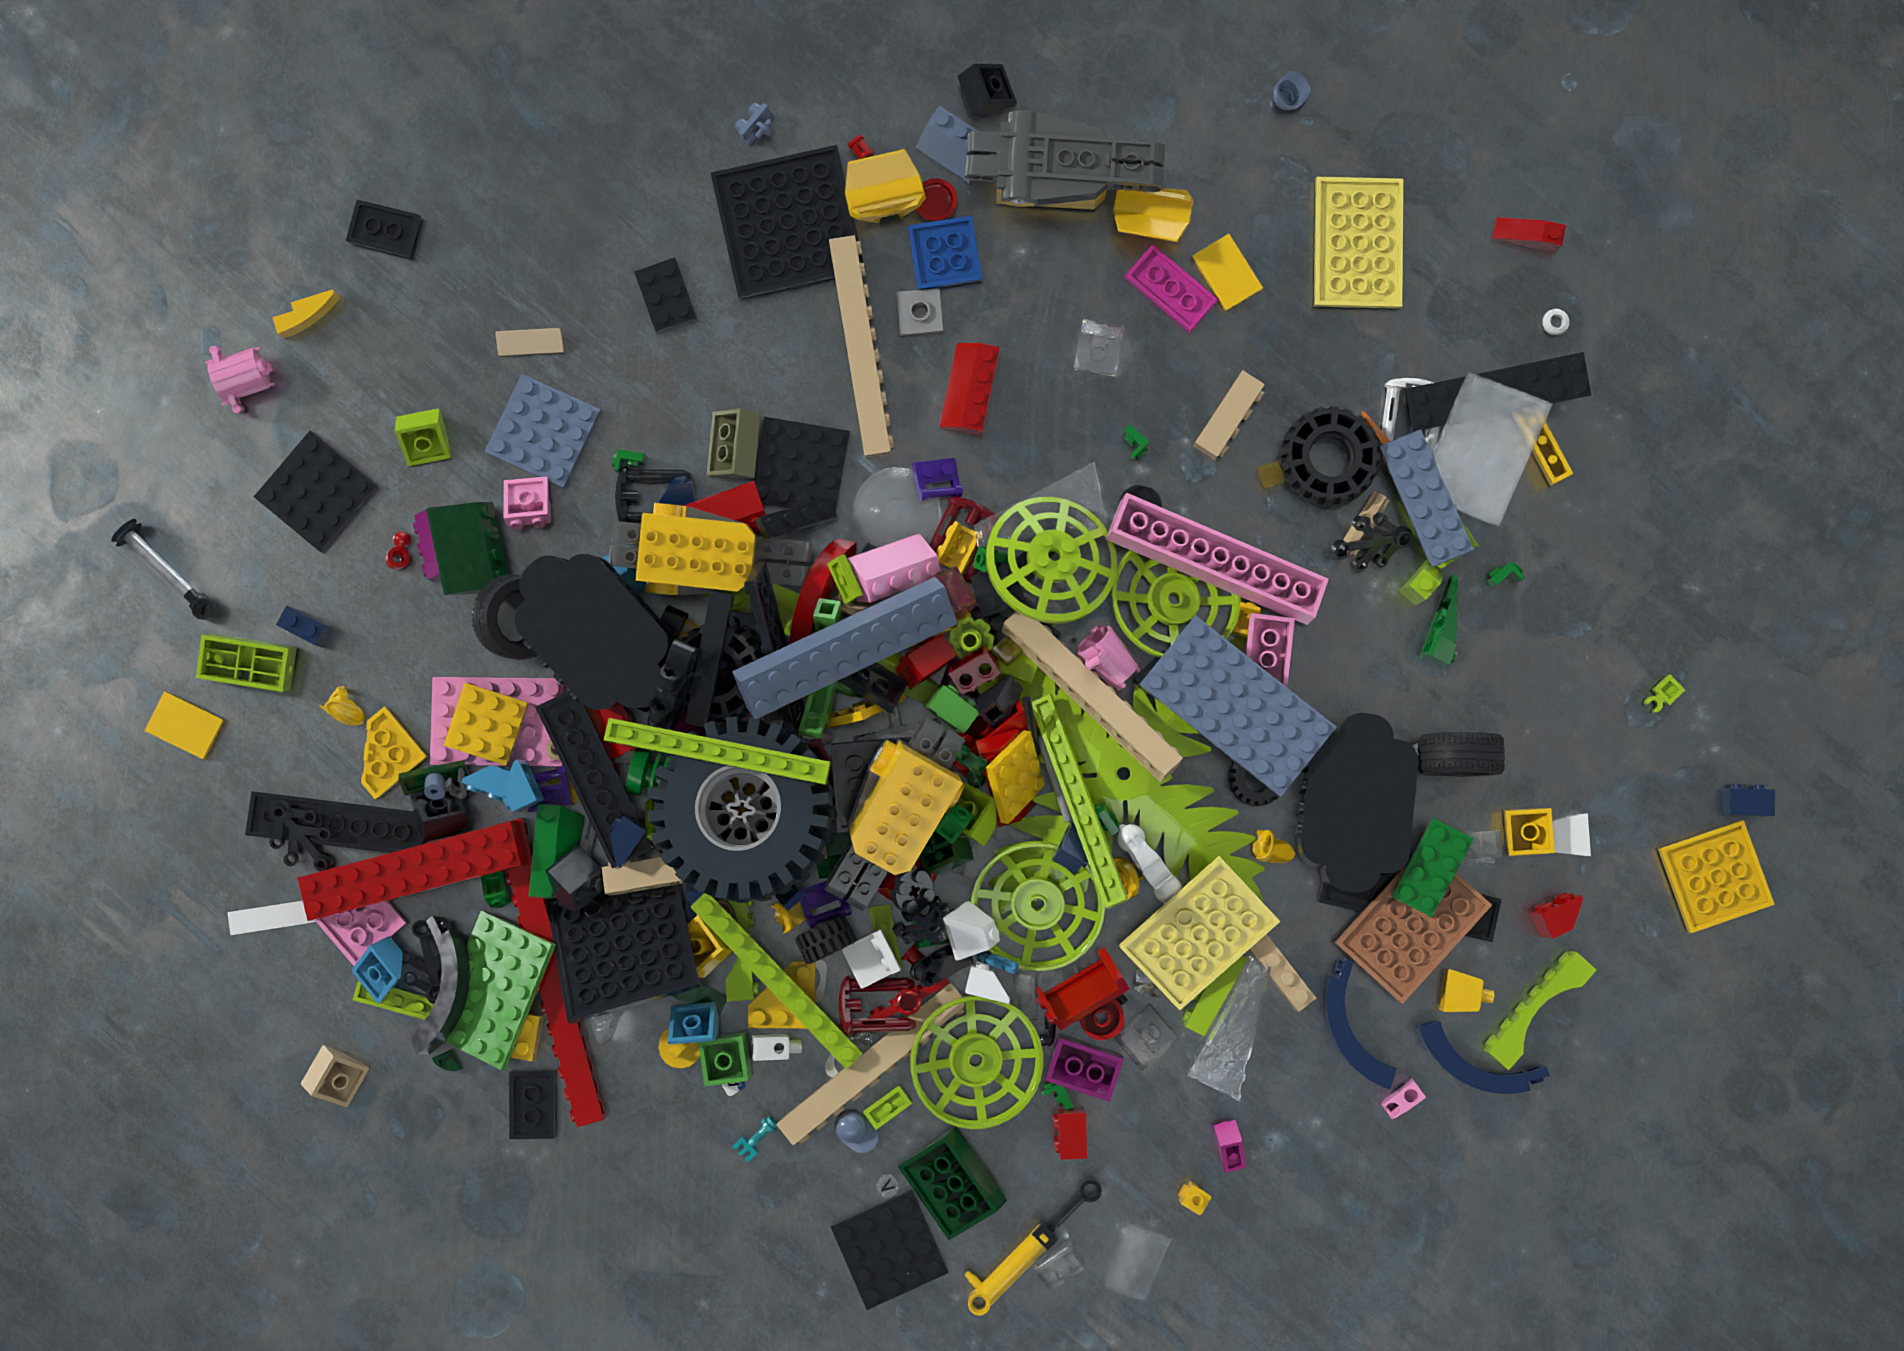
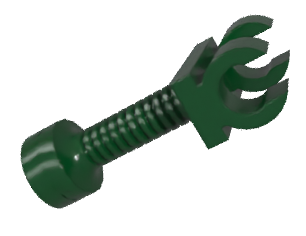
[954,743,988,788]

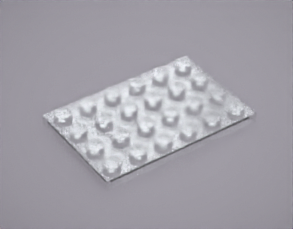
[1432,372,1553,526]

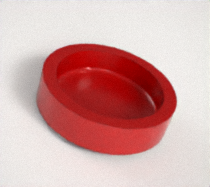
[916,178,957,222]

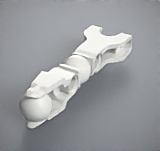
[1117,824,1182,904]

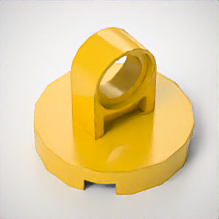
[1113,856,1145,899]
[658,1028,700,1069]

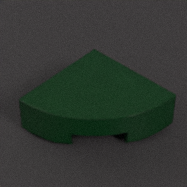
[432,1048,462,1071]

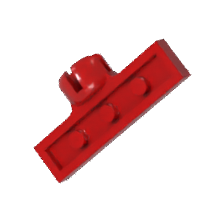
[867,978,950,1019]

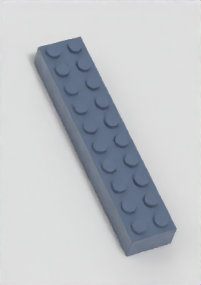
[732,577,957,719]

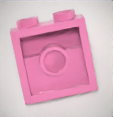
[504,476,551,530]

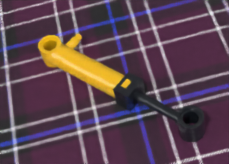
[965,1176,1102,1316]

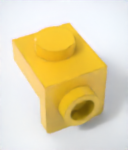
[1232,602,1261,638]
[1178,1181,1211,1215]

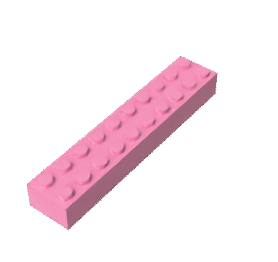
[1106,493,1329,625]

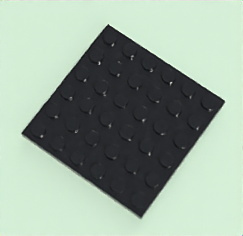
[711,145,866,299]
[546,884,701,1024]

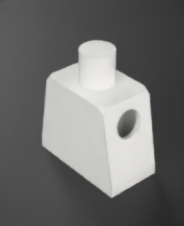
[1552,814,1591,856]
[750,1034,802,1061]

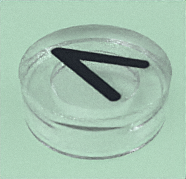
[876,1174,899,1198]

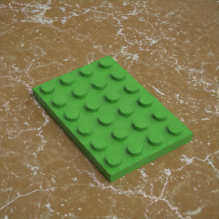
[445,910,556,1070]

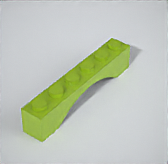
[725,900,759,1002]
[1484,951,1597,1070]

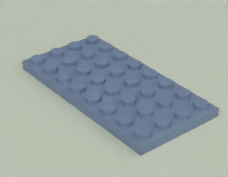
[1140,615,1336,797]

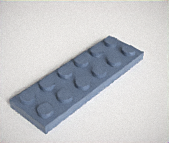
[1379,429,1474,568]

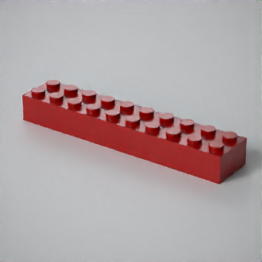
[297,821,528,921]

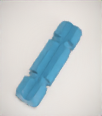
[977,951,1019,974]

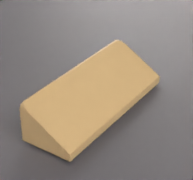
[495,328,564,356]

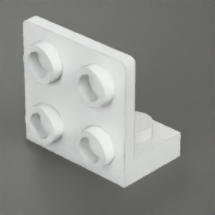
[842,929,901,988]

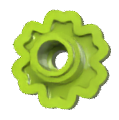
[949,616,995,658]

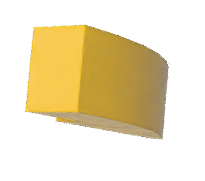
[272,289,340,338]

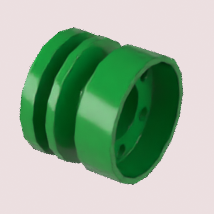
[626,748,672,796]

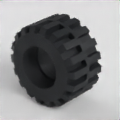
[1228,761,1279,806]
[795,915,856,964]

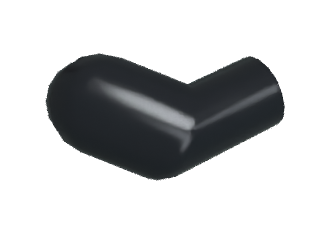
[1039,1016,1056,1047]

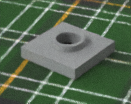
[896,288,943,336]

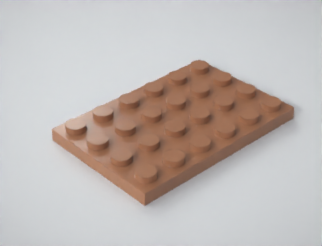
[1335,861,1492,1004]

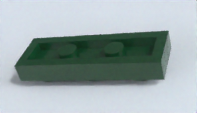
[398,760,469,795]

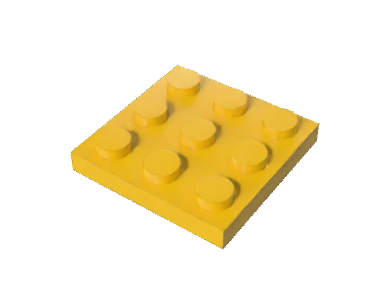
[443,683,529,766]
[986,730,1045,824]

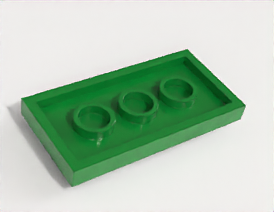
[1391,817,1474,917]

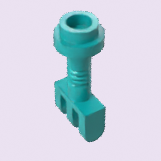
[732,1116,778,1163]

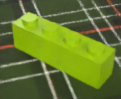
[1182,956,1250,1039]

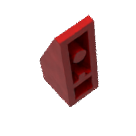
[1492,217,1567,253]

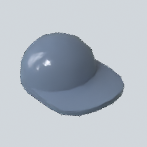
[1273,71,1310,111]
[834,1109,879,1153]

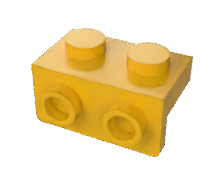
[936,521,982,575]

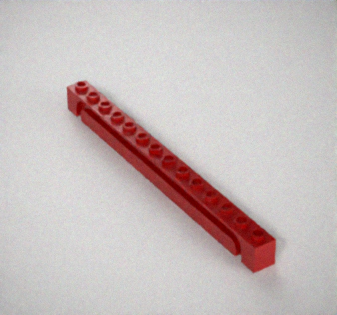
[497,818,606,1127]

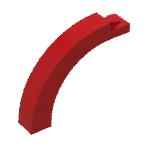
[789,538,857,644]

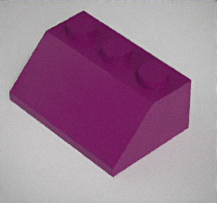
[413,506,441,582]
[1046,1034,1124,1102]

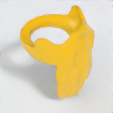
[319,686,365,726]
[1253,830,1296,863]
[771,901,816,934]

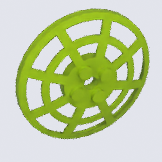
[986,497,1117,623]
[1111,550,1241,658]
[971,841,1105,971]
[910,995,1043,1129]

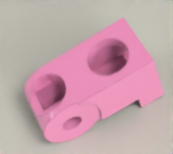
[1381,1077,1426,1119]

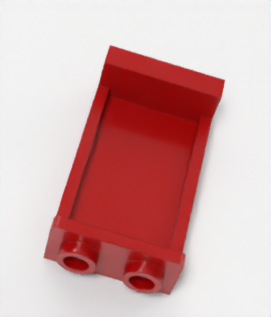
[1036,947,1130,1031]

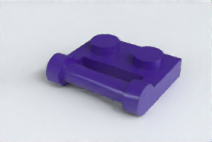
[912,458,963,501]
[528,766,573,813]
[799,881,852,929]

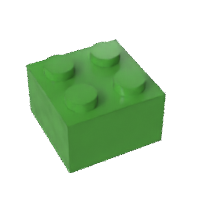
[923,684,978,734]
[698,1031,753,1086]

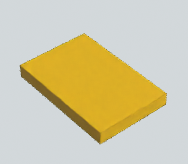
[1191,234,1263,312]
[144,691,225,759]

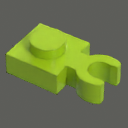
[1644,674,1685,713]

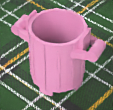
[205,346,275,413]
[1076,624,1141,691]

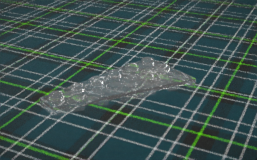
[974,461,1106,547]
[1184,956,1271,1101]

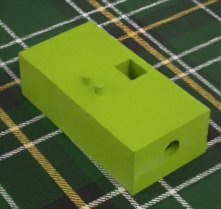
[196,633,297,692]

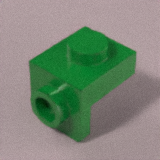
[1486,561,1525,588]

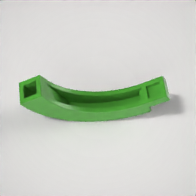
[798,598,842,739]

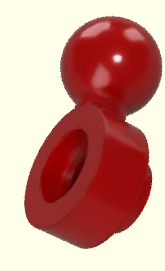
[385,531,411,570]

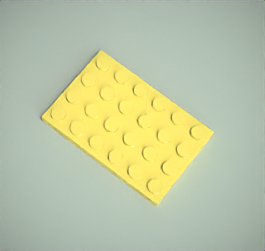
[1314,177,1403,309]
[1119,856,1280,1010]

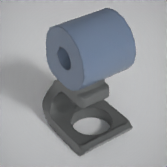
[424,768,467,799]

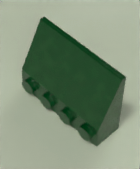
[426,502,508,595]
[898,1126,1007,1240]

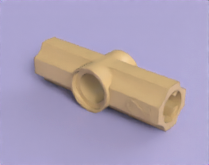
[1339,491,1390,557]

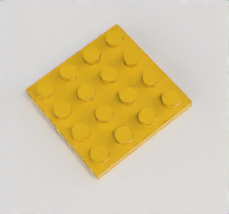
[1658,820,1775,933]

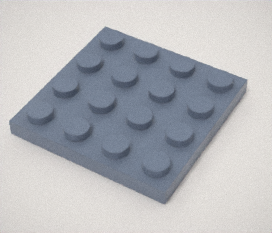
[484,374,602,489]

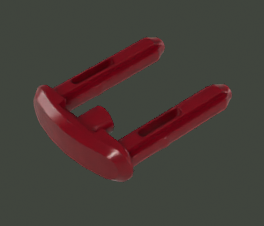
[929,497,1004,582]
[839,976,916,1036]

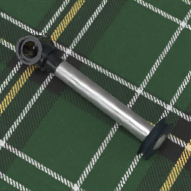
[111,519,220,621]

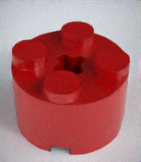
[1079,999,1125,1041]

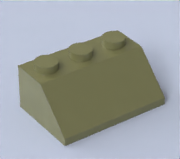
[706,408,760,479]

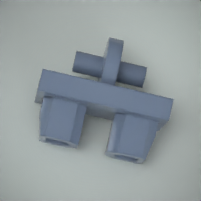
[735,103,775,146]

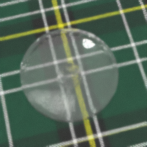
[853,467,941,548]

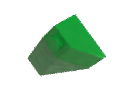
[1420,574,1458,667]
[529,804,584,899]

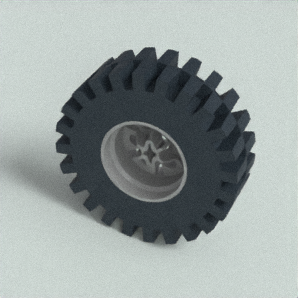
[648,717,837,903]

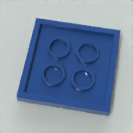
[908,216,982,290]

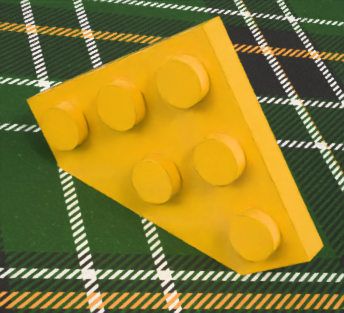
[824,692,907,729]
[361,706,428,800]
[748,961,816,1029]

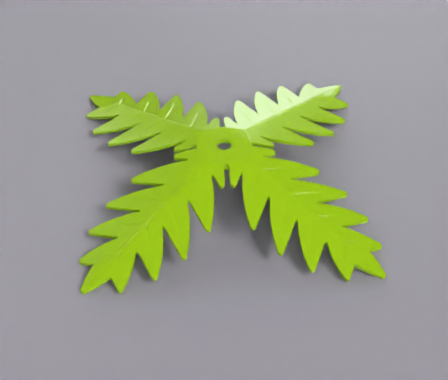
[988,636,1265,918]

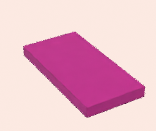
[1124,244,1219,333]

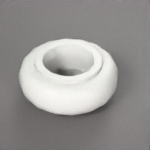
[1542,309,1570,336]

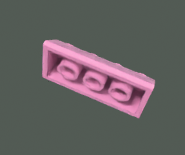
[847,534,942,603]
[1246,613,1295,687]

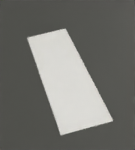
[227,901,316,935]

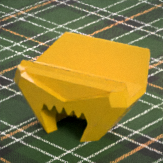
[845,149,926,223]
[1113,189,1194,242]

